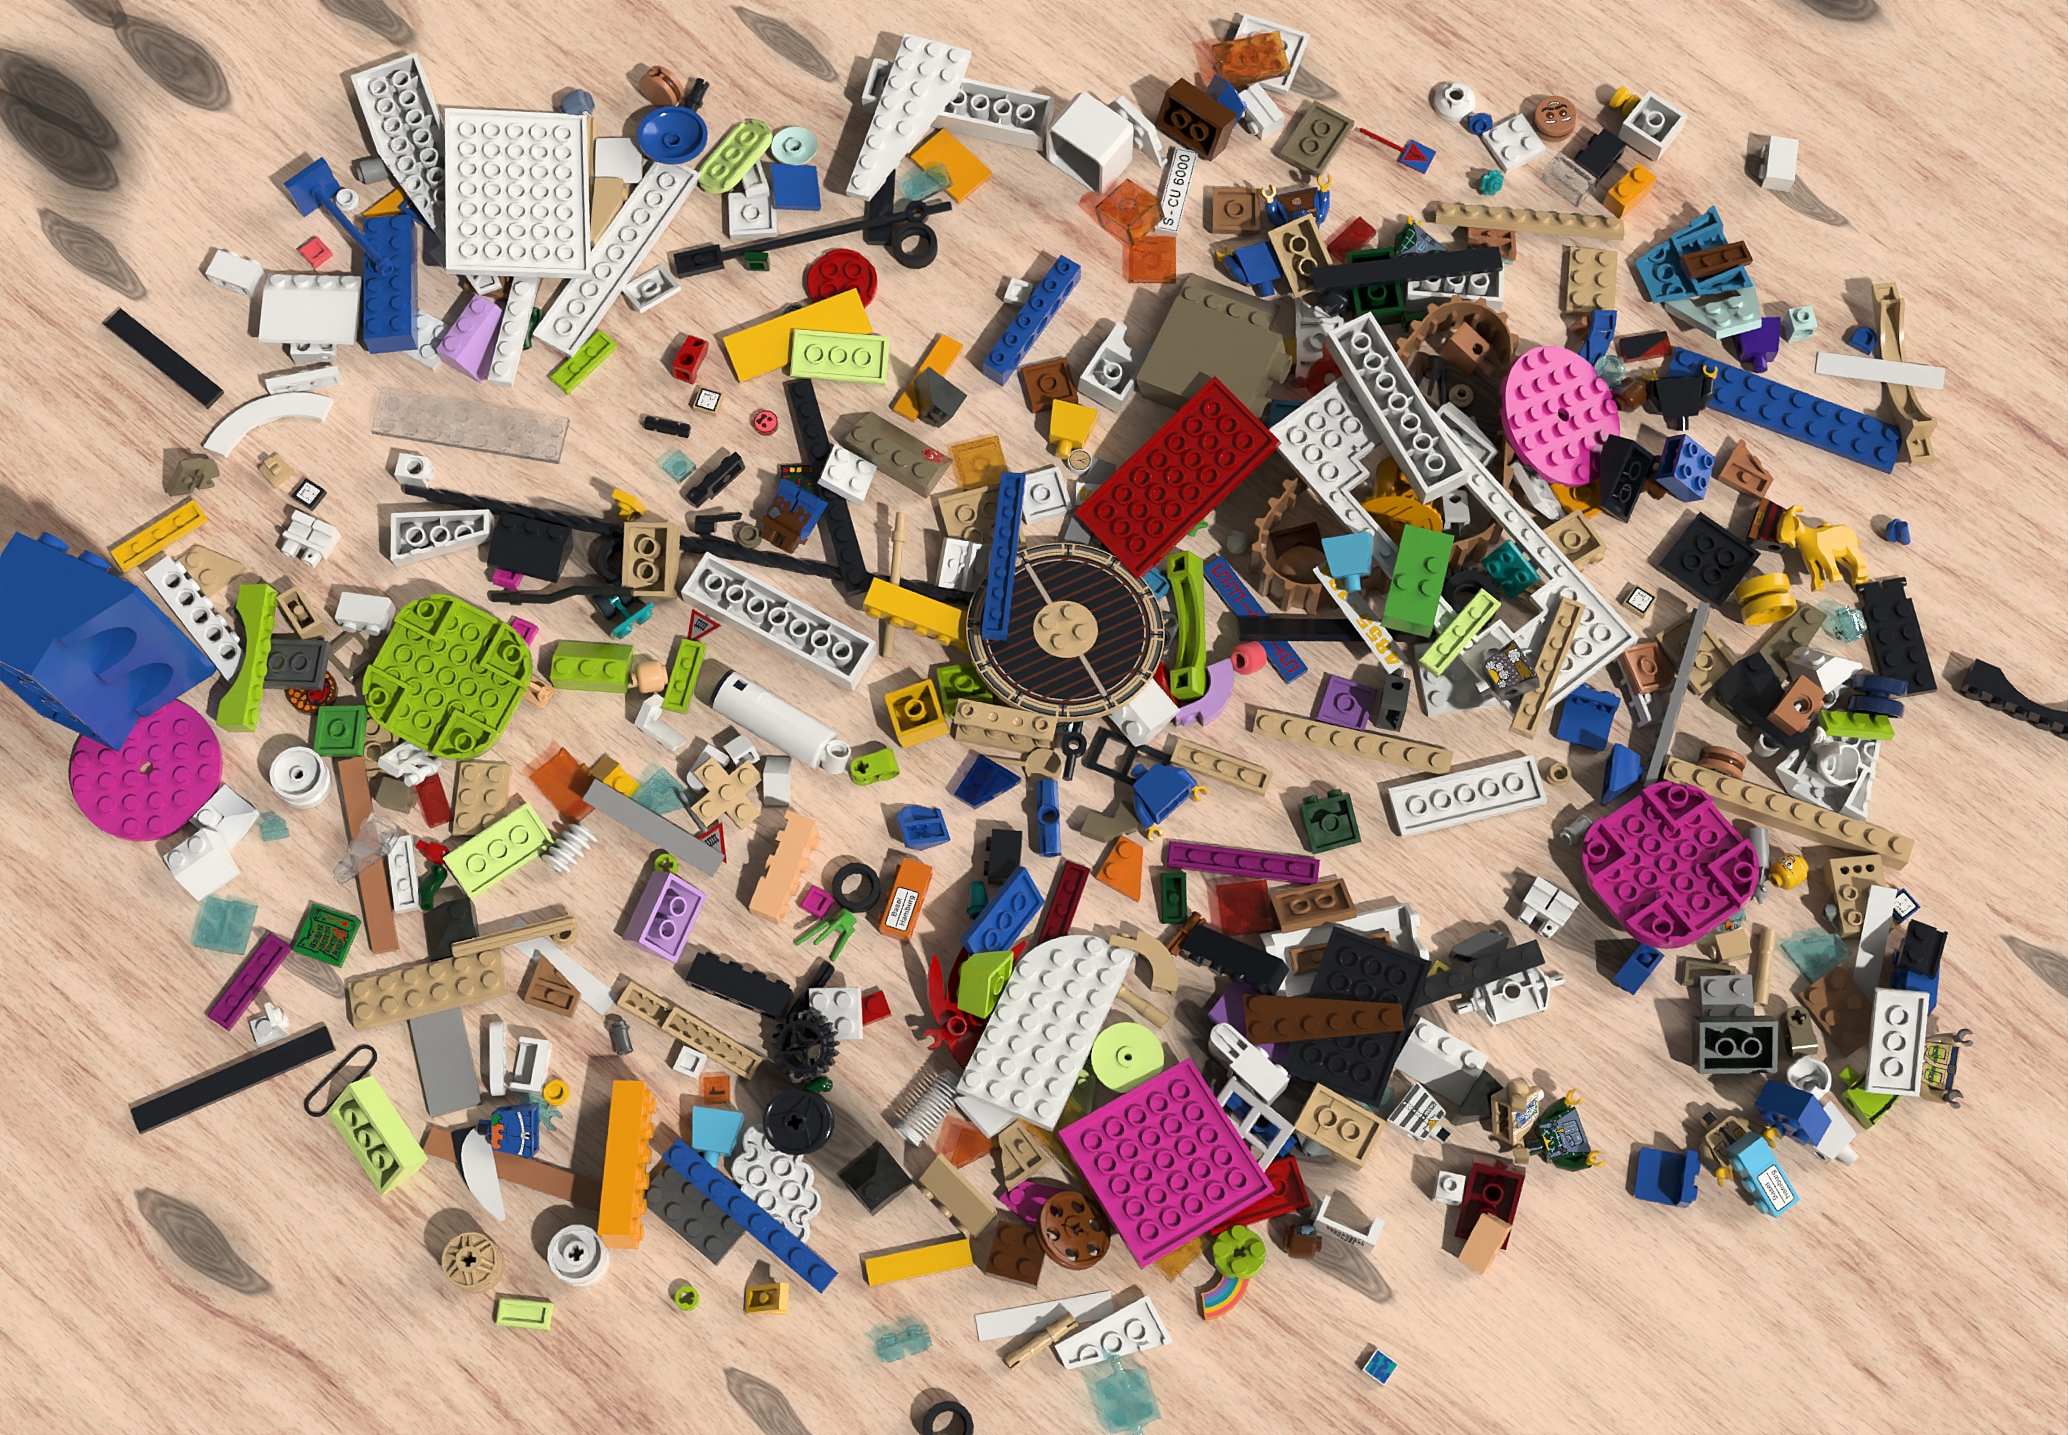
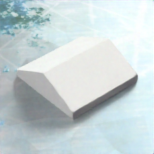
[622,265,681,313]

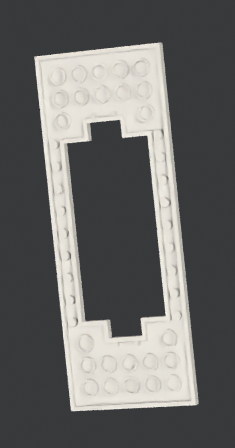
[1269,375,1639,718]

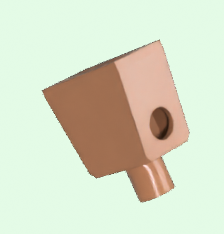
[1439,322,1497,377]

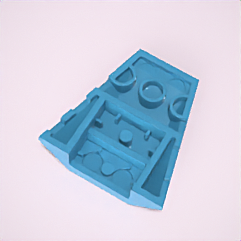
[1635,205,1753,303]

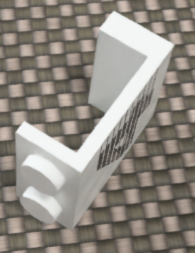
[1310,1195,1385,1253]

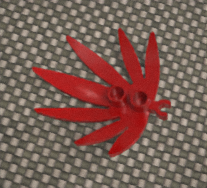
[922,941,1026,1070]

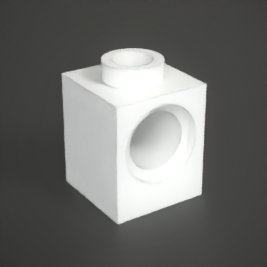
[394,453,435,489]
[1432,1171,1466,1207]

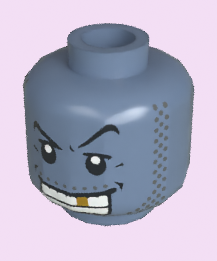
[559,89,595,117]

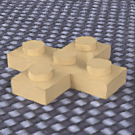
[690,756,763,830]

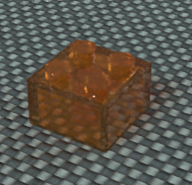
[1094,178,1165,247]

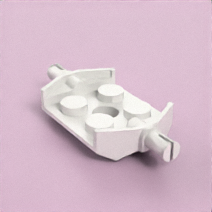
[1455,967,1566,1028]

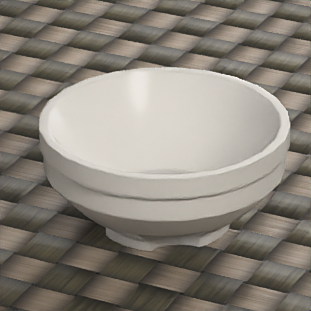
[1433,82,1476,122]

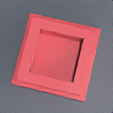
[299,236,333,269]

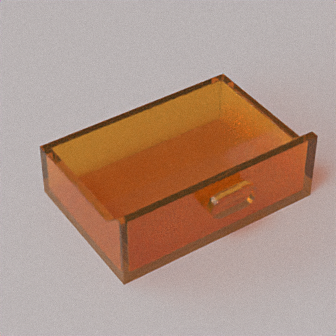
[529,747,596,825]

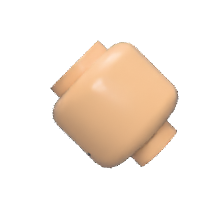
[631,660,668,694]

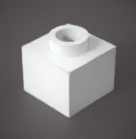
[723,733,760,768]

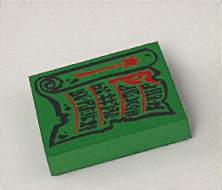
[293,904,362,968]

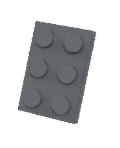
[262,639,331,691]

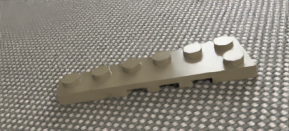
[1707,602,1828,732]

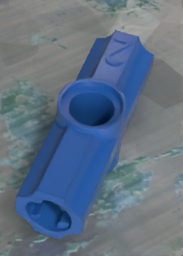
[1036,779,1061,858]
[1225,1092,1297,1158]

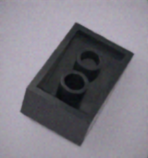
[1600,434,1656,523]

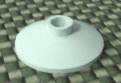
[771,127,818,166]

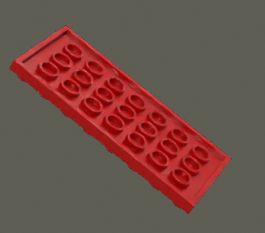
[1074,376,1282,579]

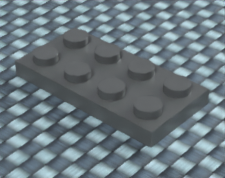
[644,1164,747,1266]

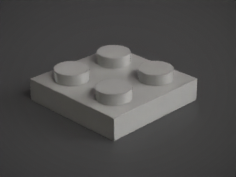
[1698,975,1755,1016]

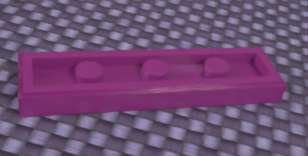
[207,933,292,1032]

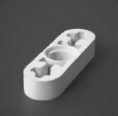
[489,1021,507,1096]

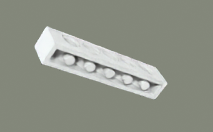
[144,556,246,686]

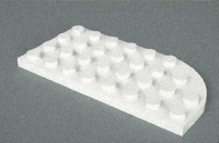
[956,935,1135,1132]

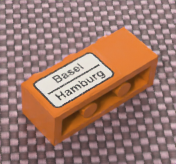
[877,858,933,943]

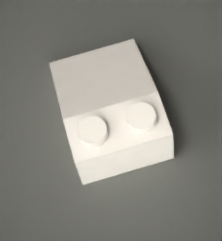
[1436,402,1499,487]

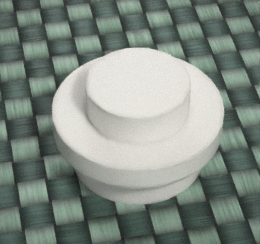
[335,189,360,212]

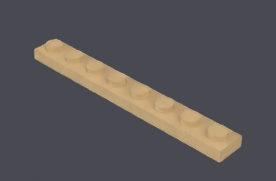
[1435,203,1625,241]
[1252,709,1454,775]

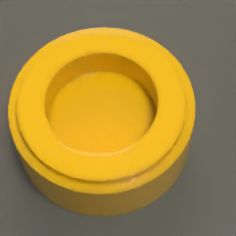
[543,1079,570,1107]

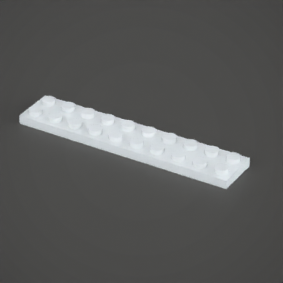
[532,161,701,358]

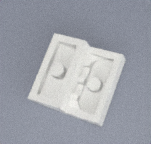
[935,537,992,593]

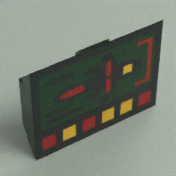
[781,465,818,496]

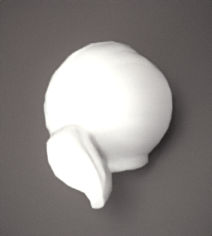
[1810,726,1860,785]
[1785,1055,1831,1100]

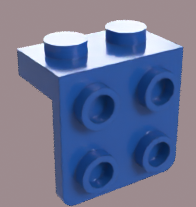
[1556,684,1621,751]
[1634,1147,1701,1208]

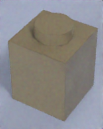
[375,777,418,814]

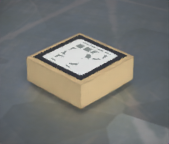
[693,386,724,417]
[1622,584,1657,619]

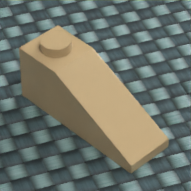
[590,177,629,249]

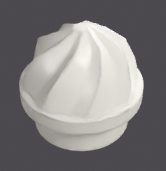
[1226,530,1250,554]

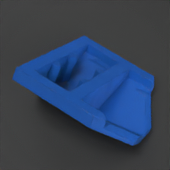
[1204,74,1247,129]
[895,805,951,851]

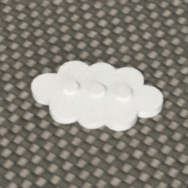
[731,1124,822,1244]

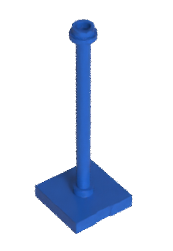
[283,157,394,276]

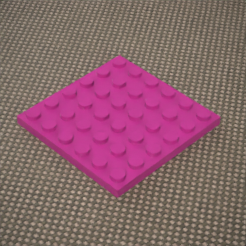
[1057,1057,1275,1270]

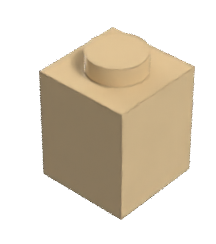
[1708,928,1752,964]

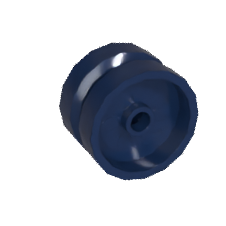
[1846,674,1909,719]

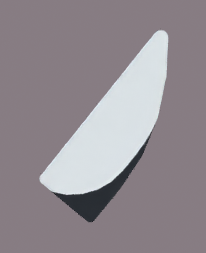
[451,1125,505,1221]

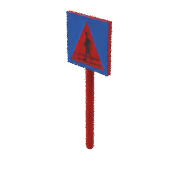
[1359,128,1437,175]

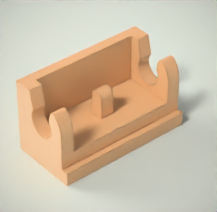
[1457,1213,1513,1275]

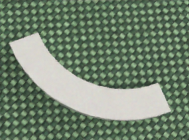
[203,392,334,459]

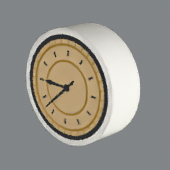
[1068,449,1092,475]

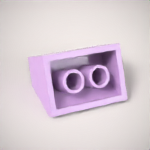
[436,294,505,383]
[622,871,707,963]

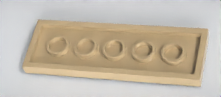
[348,948,508,1032]

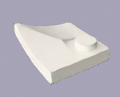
[189,784,260,852]

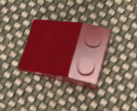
[1454,1154,1526,1250]

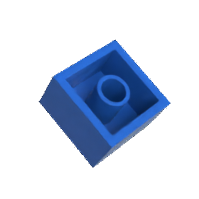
[1754,1079,1832,1147]

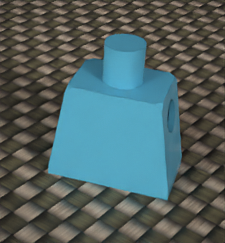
[1321,531,1373,592]
[692,1106,745,1170]

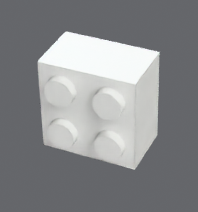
[1618,91,1688,162]

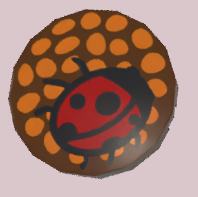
[287,670,339,716]

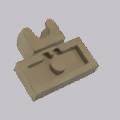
[166,458,220,497]

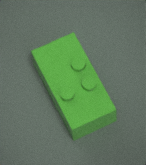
[1380,524,1454,638]

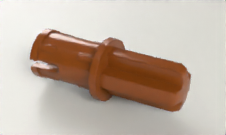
[1165,911,1206,958]

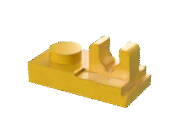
[611,488,647,522]

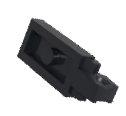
[686,452,745,509]

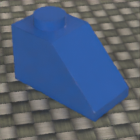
[1613,943,1665,995]

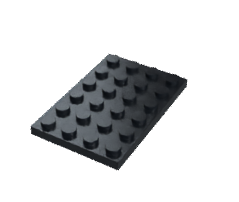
[1282,926,1432,1109]

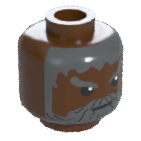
[1611,377,1647,413]

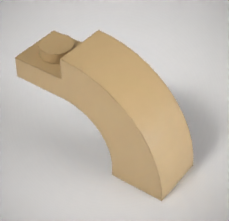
[1109,931,1178,997]

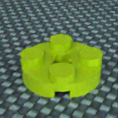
[1213,1225,1266,1279]

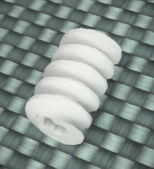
[542,822,598,877]

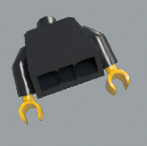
[1641,365,1718,431]

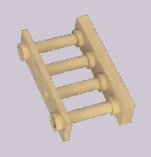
[953,698,1058,755]

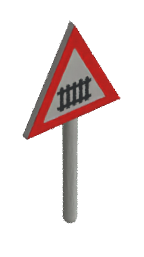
[687,609,721,641]
[680,793,727,864]

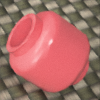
[1230,641,1267,675]

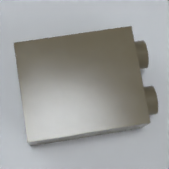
[1136,296,1292,424]

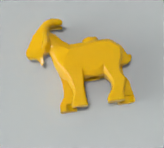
[1776,505,1869,592]

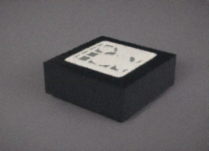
[291,478,327,512]

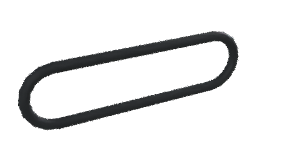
[305,1045,377,1117]

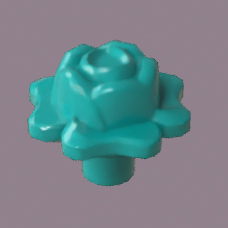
[1479,169,1504,196]

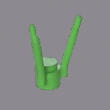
[795,908,857,962]

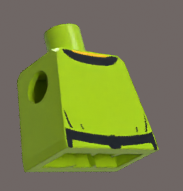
[1838,1065,1902,1130]

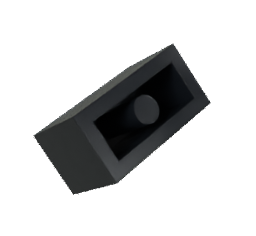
[1573,128,1627,187]
[983,829,1023,885]

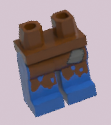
[760,478,828,554]

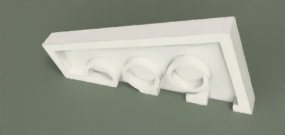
[1054,1295,1173,1370]

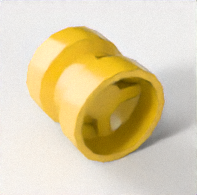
[1609,86,1642,117]

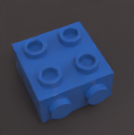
[1655,434,1715,503]

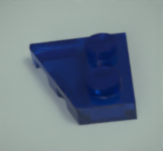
[954,754,1022,810]

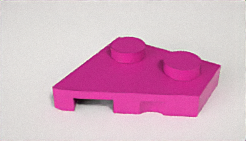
[999,1181,1068,1230]

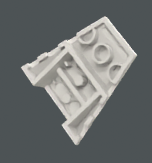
[1775,708,1882,821]

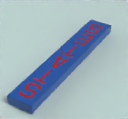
[1203,555,1308,685]

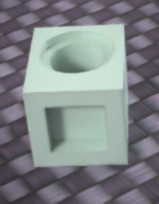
[1782,305,1818,343]

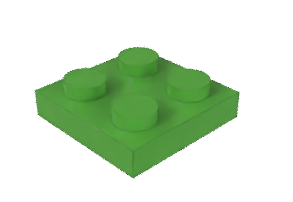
[313,705,368,757]

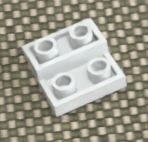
[595,138,644,184]

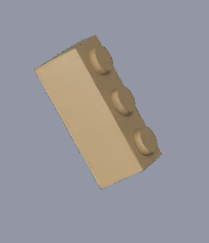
[1267,213,1333,298]
[622,522,680,599]
[919,1153,997,1239]

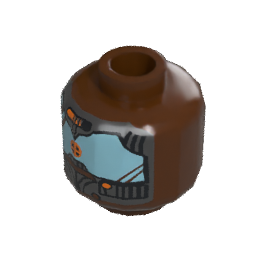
[1283,1224,1322,1260]

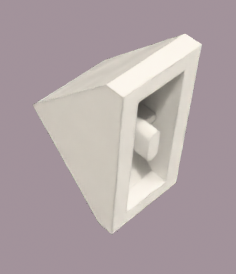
[763,757,792,807]

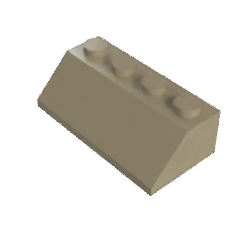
[1179,273,1280,330]

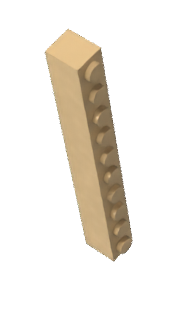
[1659,756,1915,871]

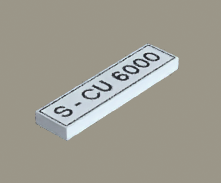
[1155,147,1198,237]

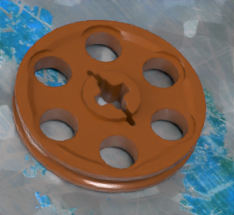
[1035,1191,1111,1270]

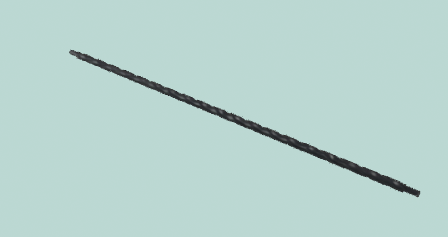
[405,485,974,606]

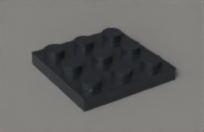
[1657,512,1761,611]

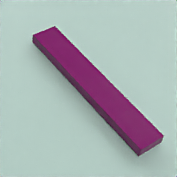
[1166,841,1320,885]

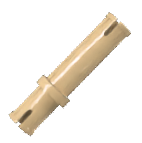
[1004,1311,1079,1372]

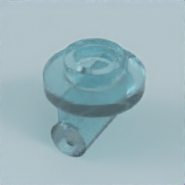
[260,816,289,842]

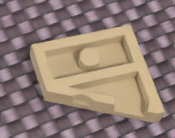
[179,546,247,598]
[998,1120,1050,1192]

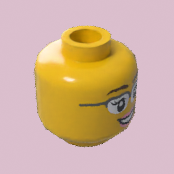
[1769,853,1808,891]

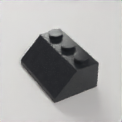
[487,512,573,583]

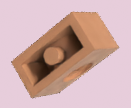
[1766,674,1826,737]

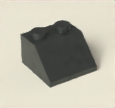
[913,366,967,428]

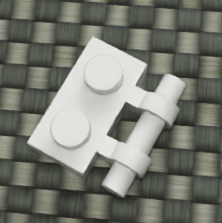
[377,741,442,787]

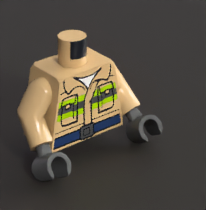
[1919,1028,1973,1109]

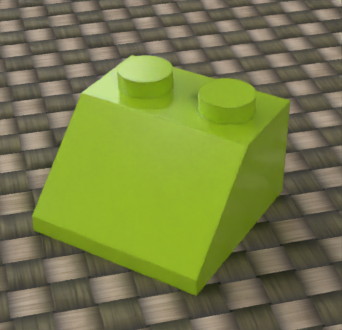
[956,950,1014,1019]

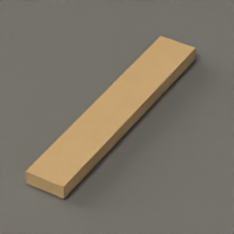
[1508,596,1586,740]

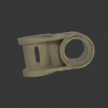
[1780,1006,1818,1058]

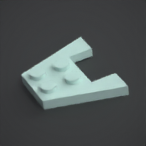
[1665,278,1761,340]

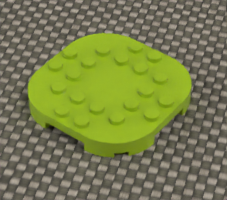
[363,594,533,761]

